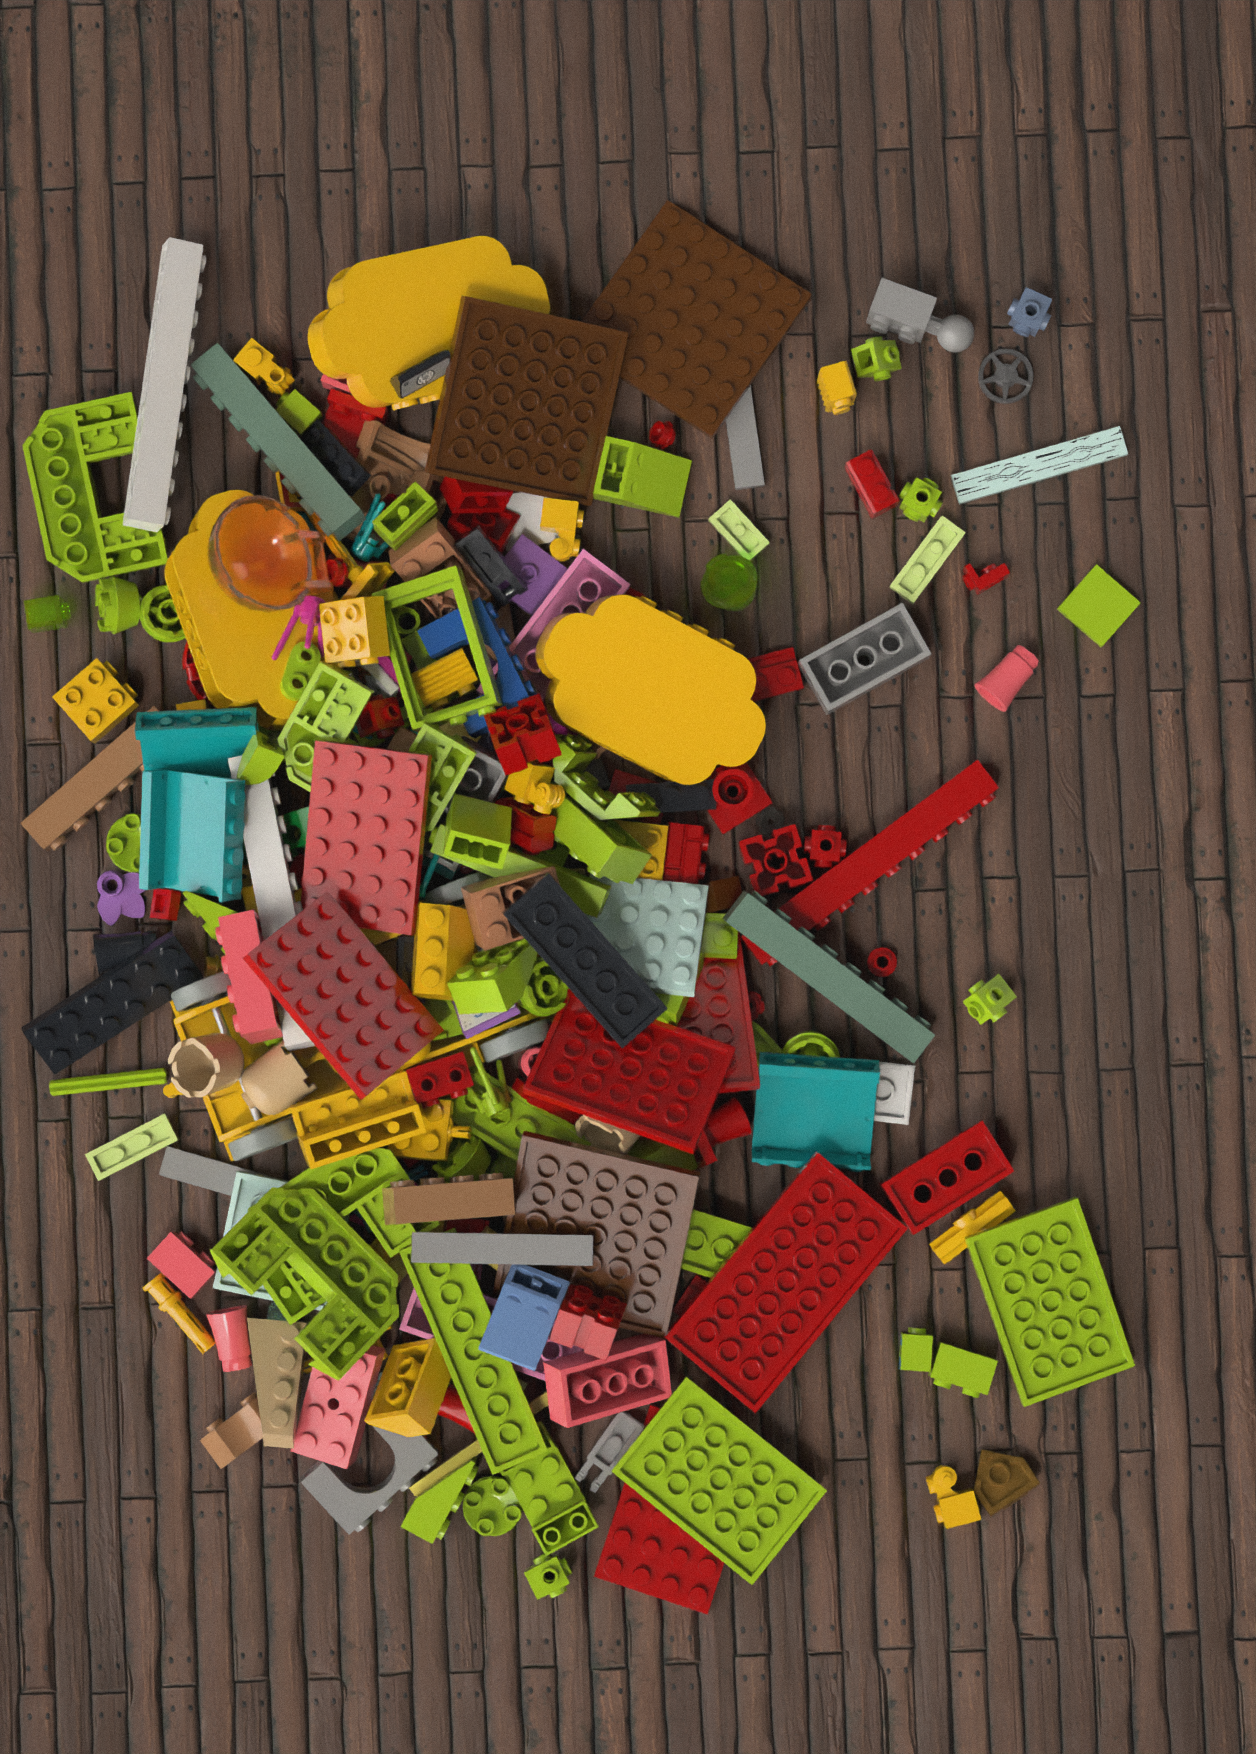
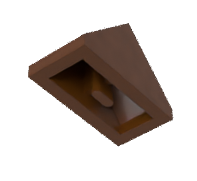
[701,876,743,913]

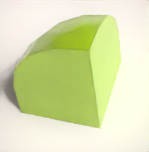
[237,731,285,785]

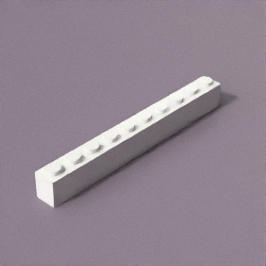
[122,237,206,532]
[228,756,315,1052]

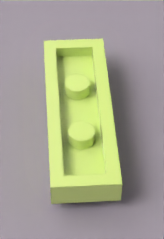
[889,516,966,604]
[85,1113,179,1181]

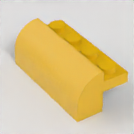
[289,1070,426,1169]

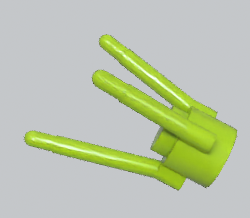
[467,1047,512,1119]

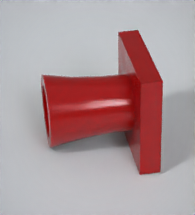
[705,762,772,835]
[694,1097,751,1169]

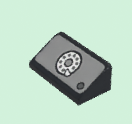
[390,350,450,399]

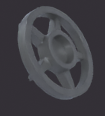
[978,349,1033,404]

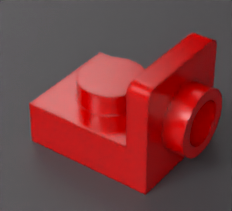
[962,563,1010,595]

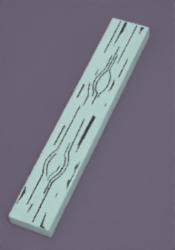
[951,426,1128,505]

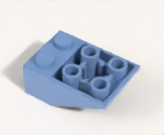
[478,1264,570,1371]

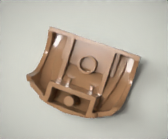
[344,421,447,553]

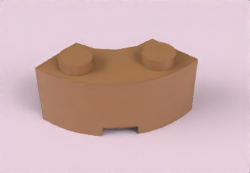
[200,1392,263,1469]

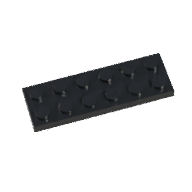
[502,872,668,1049]
[21,930,204,1075]

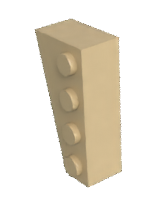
[247,1318,307,1449]

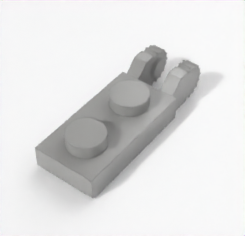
[574,1411,645,1493]

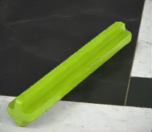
[49,1068,167,1096]

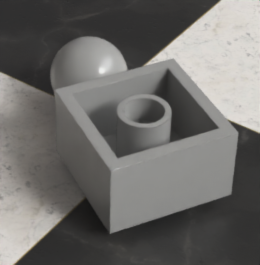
[866,278,974,352]

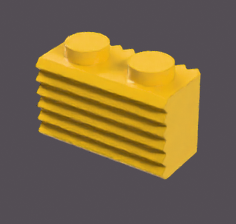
[816,361,857,415]
[411,648,479,711]

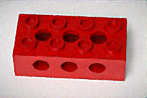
[879,1120,1014,1235]

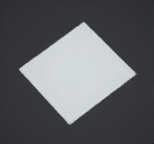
[506,492,559,551]

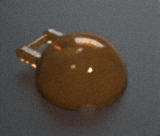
[207,495,334,613]

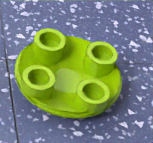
[106,814,141,873]
[463,1476,522,1536]

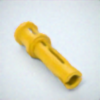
[142,1272,215,1354]

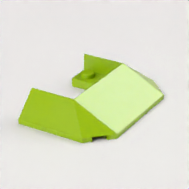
[22,392,169,583]
[277,661,477,832]
[247,1147,440,1325]
[210,1187,399,1381]

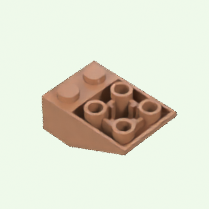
[389,517,492,619]
[461,866,560,951]

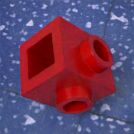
[356,694,405,740]
[804,825,847,868]

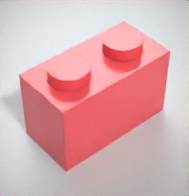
[147,1231,216,1299]

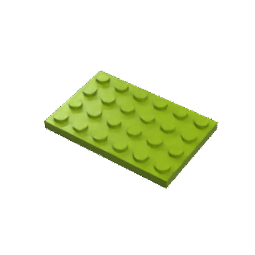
[964,1197,1135,1407]
[611,1376,827,1585]

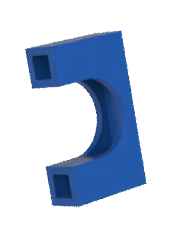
[417,597,538,739]

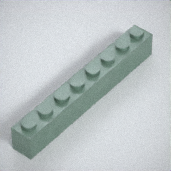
[191,343,366,541]
[722,891,935,1063]

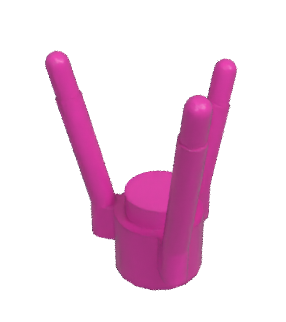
[272,596,326,660]

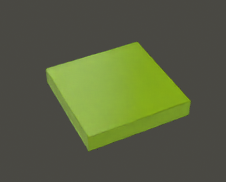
[1057,564,1141,647]

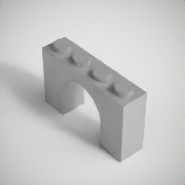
[300,1426,438,1534]

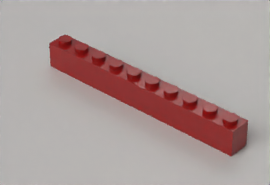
[740,759,999,966]

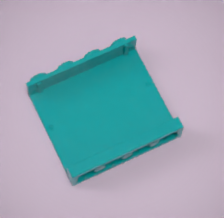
[135,707,259,778]
[139,769,246,902]
[751,1052,880,1172]

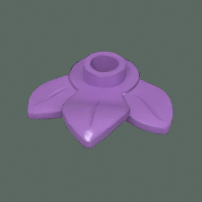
[97,870,146,926]

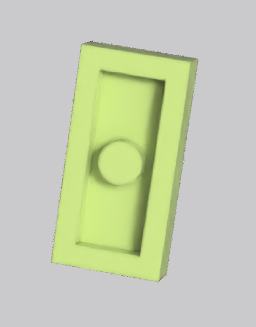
[708,499,770,564]

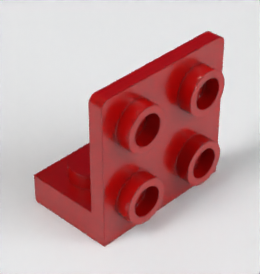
[323,388,389,458]

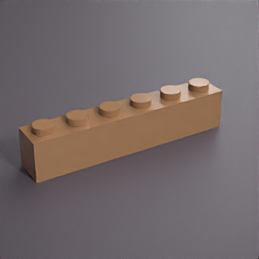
[20,706,159,852]

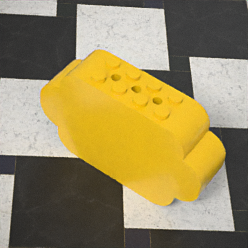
[308,236,550,410]
[164,490,343,731]
[535,595,766,785]

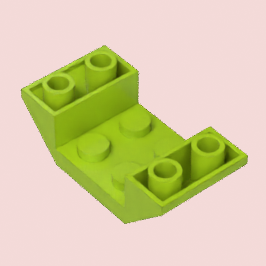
[553,734,661,820]
[500,1421,599,1556]

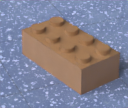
[382,1173,515,1225]

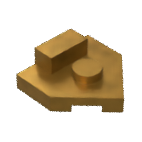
[974,1449,1040,1517]

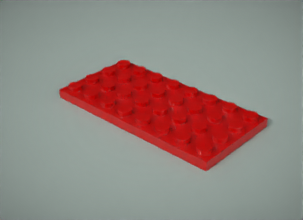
[663,1152,908,1413]

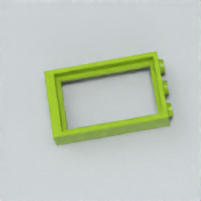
[372,565,503,733]

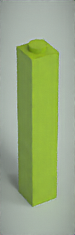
[429,821,612,918]

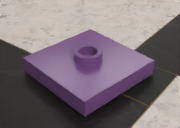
[499,534,568,616]

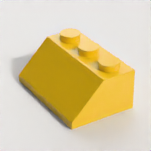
[411,903,475,1001]
[364,1338,451,1437]

